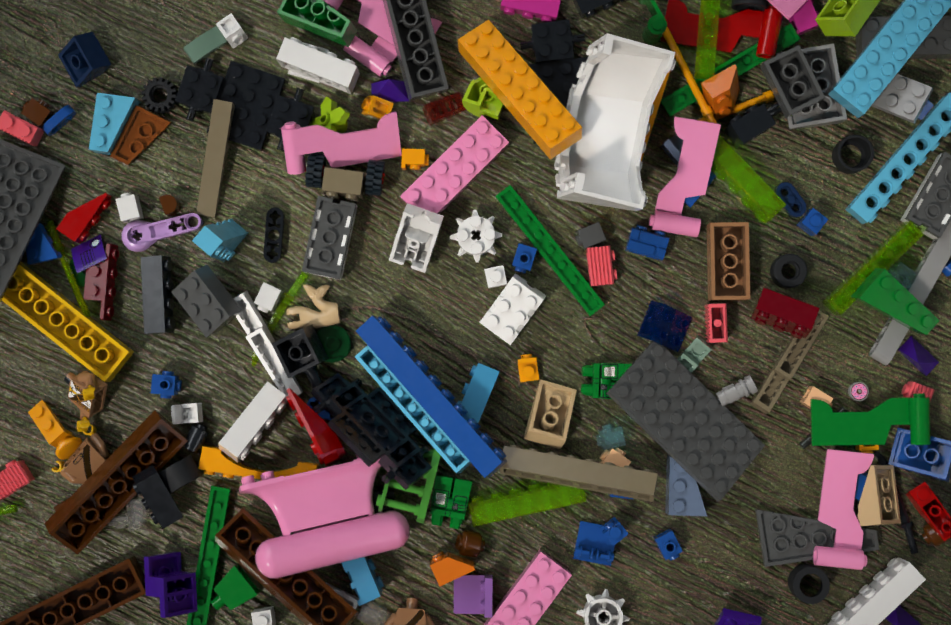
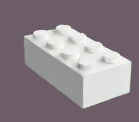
[276,37,360,95]
[218,381,287,463]

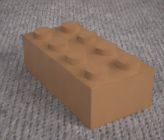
[706,222,750,301]

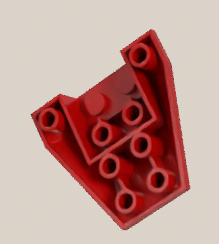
[286,388,346,467]

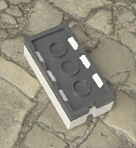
[900,152,951,239]
[302,196,358,280]

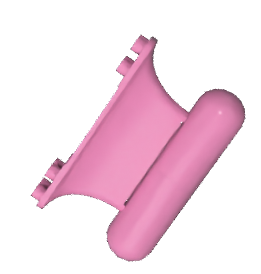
[239,454,410,578]

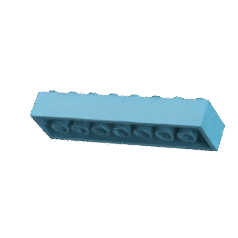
[828,0,951,118]

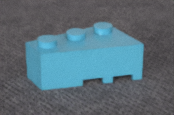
[89,93,140,155]

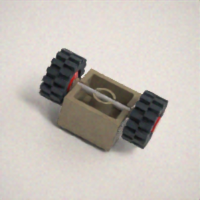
[305,153,385,202]

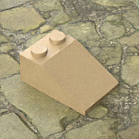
[524,379,577,449]
[858,465,901,526]

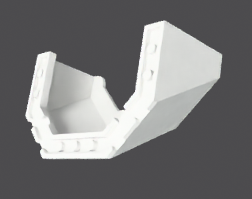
[554,33,676,211]

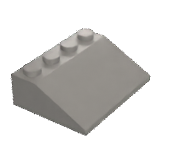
[776,43,847,129]

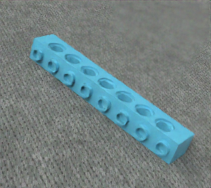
[845,92,951,224]
[355,345,471,473]

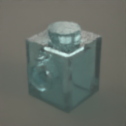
[595,424,626,450]

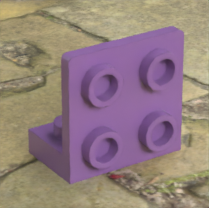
[453,575,493,618]

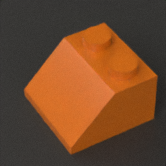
[701,64,740,121]
[430,551,475,587]

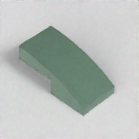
[183,26,227,64]
[677,335,713,373]

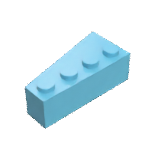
[192,218,248,262]

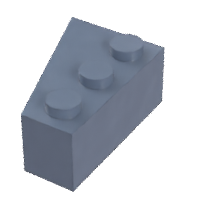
[665,455,707,516]

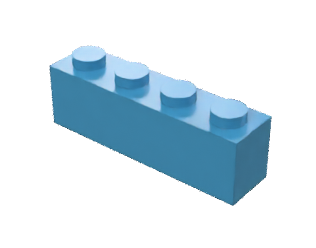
[457,363,500,423]

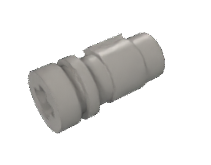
[715,375,758,406]

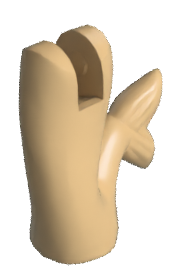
[286,284,341,329]

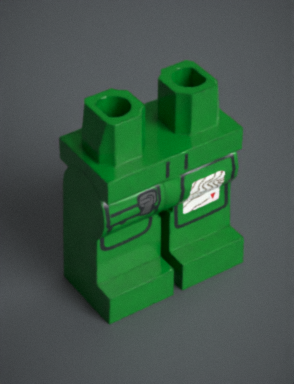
[581,363,631,399]
[430,474,472,529]

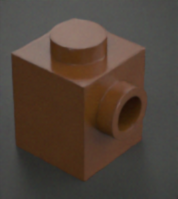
[21,98,55,128]

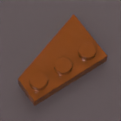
[111,105,171,165]

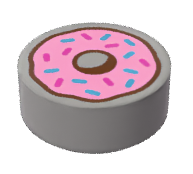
[848,382,869,401]

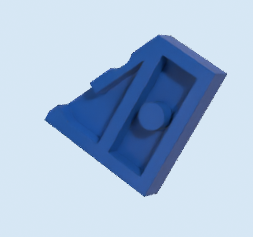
[26,223,62,265]

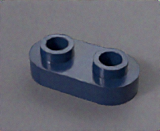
[775,182,807,218]

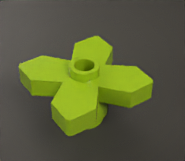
[309,96,350,133]

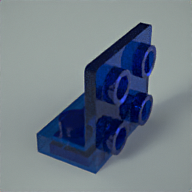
[637,300,692,352]

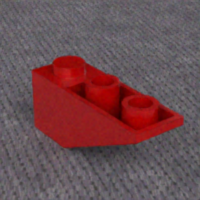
[56,193,113,243]
[905,482,951,541]

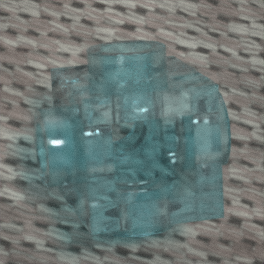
[887,262,916,290]

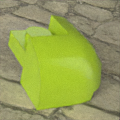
[462,77,505,120]

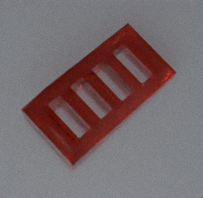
[423,92,466,125]

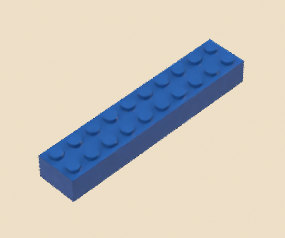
[356,315,508,478]

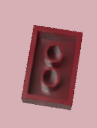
[751,288,820,339]

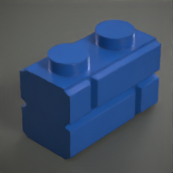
[625,225,669,261]

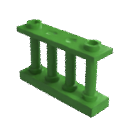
[376,449,441,524]

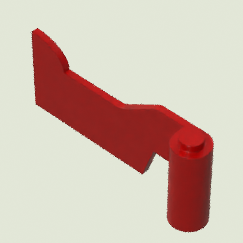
[660,0,783,59]

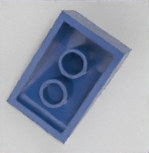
[888,428,951,482]

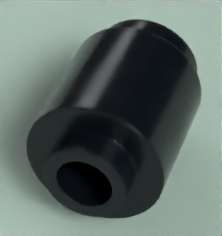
[184,423,210,453]

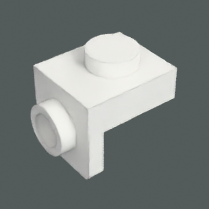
[171,403,203,424]

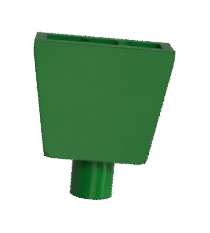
[211,563,260,610]

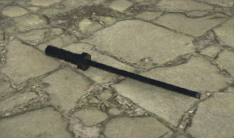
[874,451,918,554]

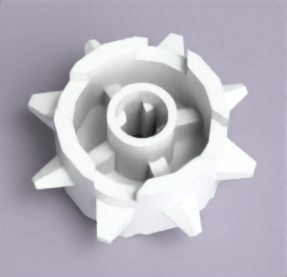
[450,210,502,263]
[576,589,630,625]

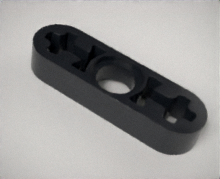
[263,207,285,263]

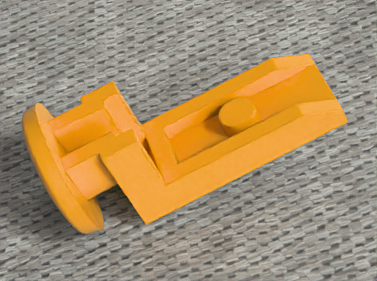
[28,400,82,460]

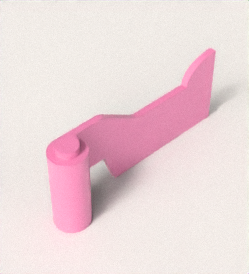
[649,116,721,238]

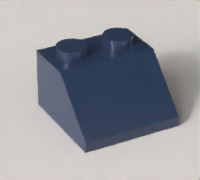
[58,32,111,88]

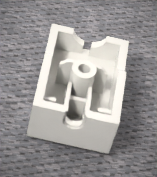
[389,203,444,273]
[479,273,546,345]

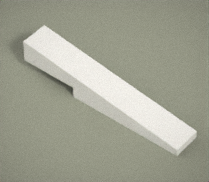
[233,290,303,402]

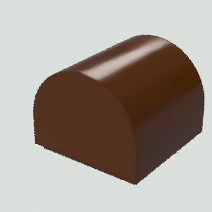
[159,195,181,217]

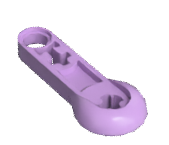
[121,213,203,252]

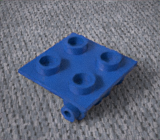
[573,521,615,566]

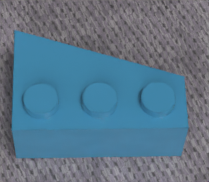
[342,556,384,606]

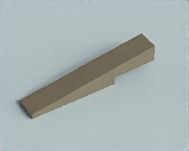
[196,99,235,218]
[749,310,829,414]

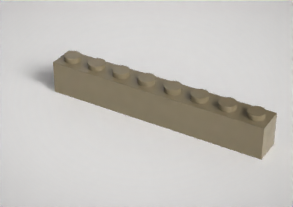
[500,445,658,502]

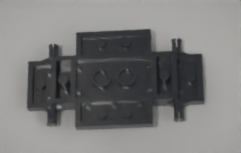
[520,19,588,157]
[175,58,315,152]
[311,373,432,490]

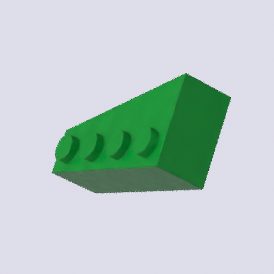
[277,0,357,47]
[850,268,940,335]

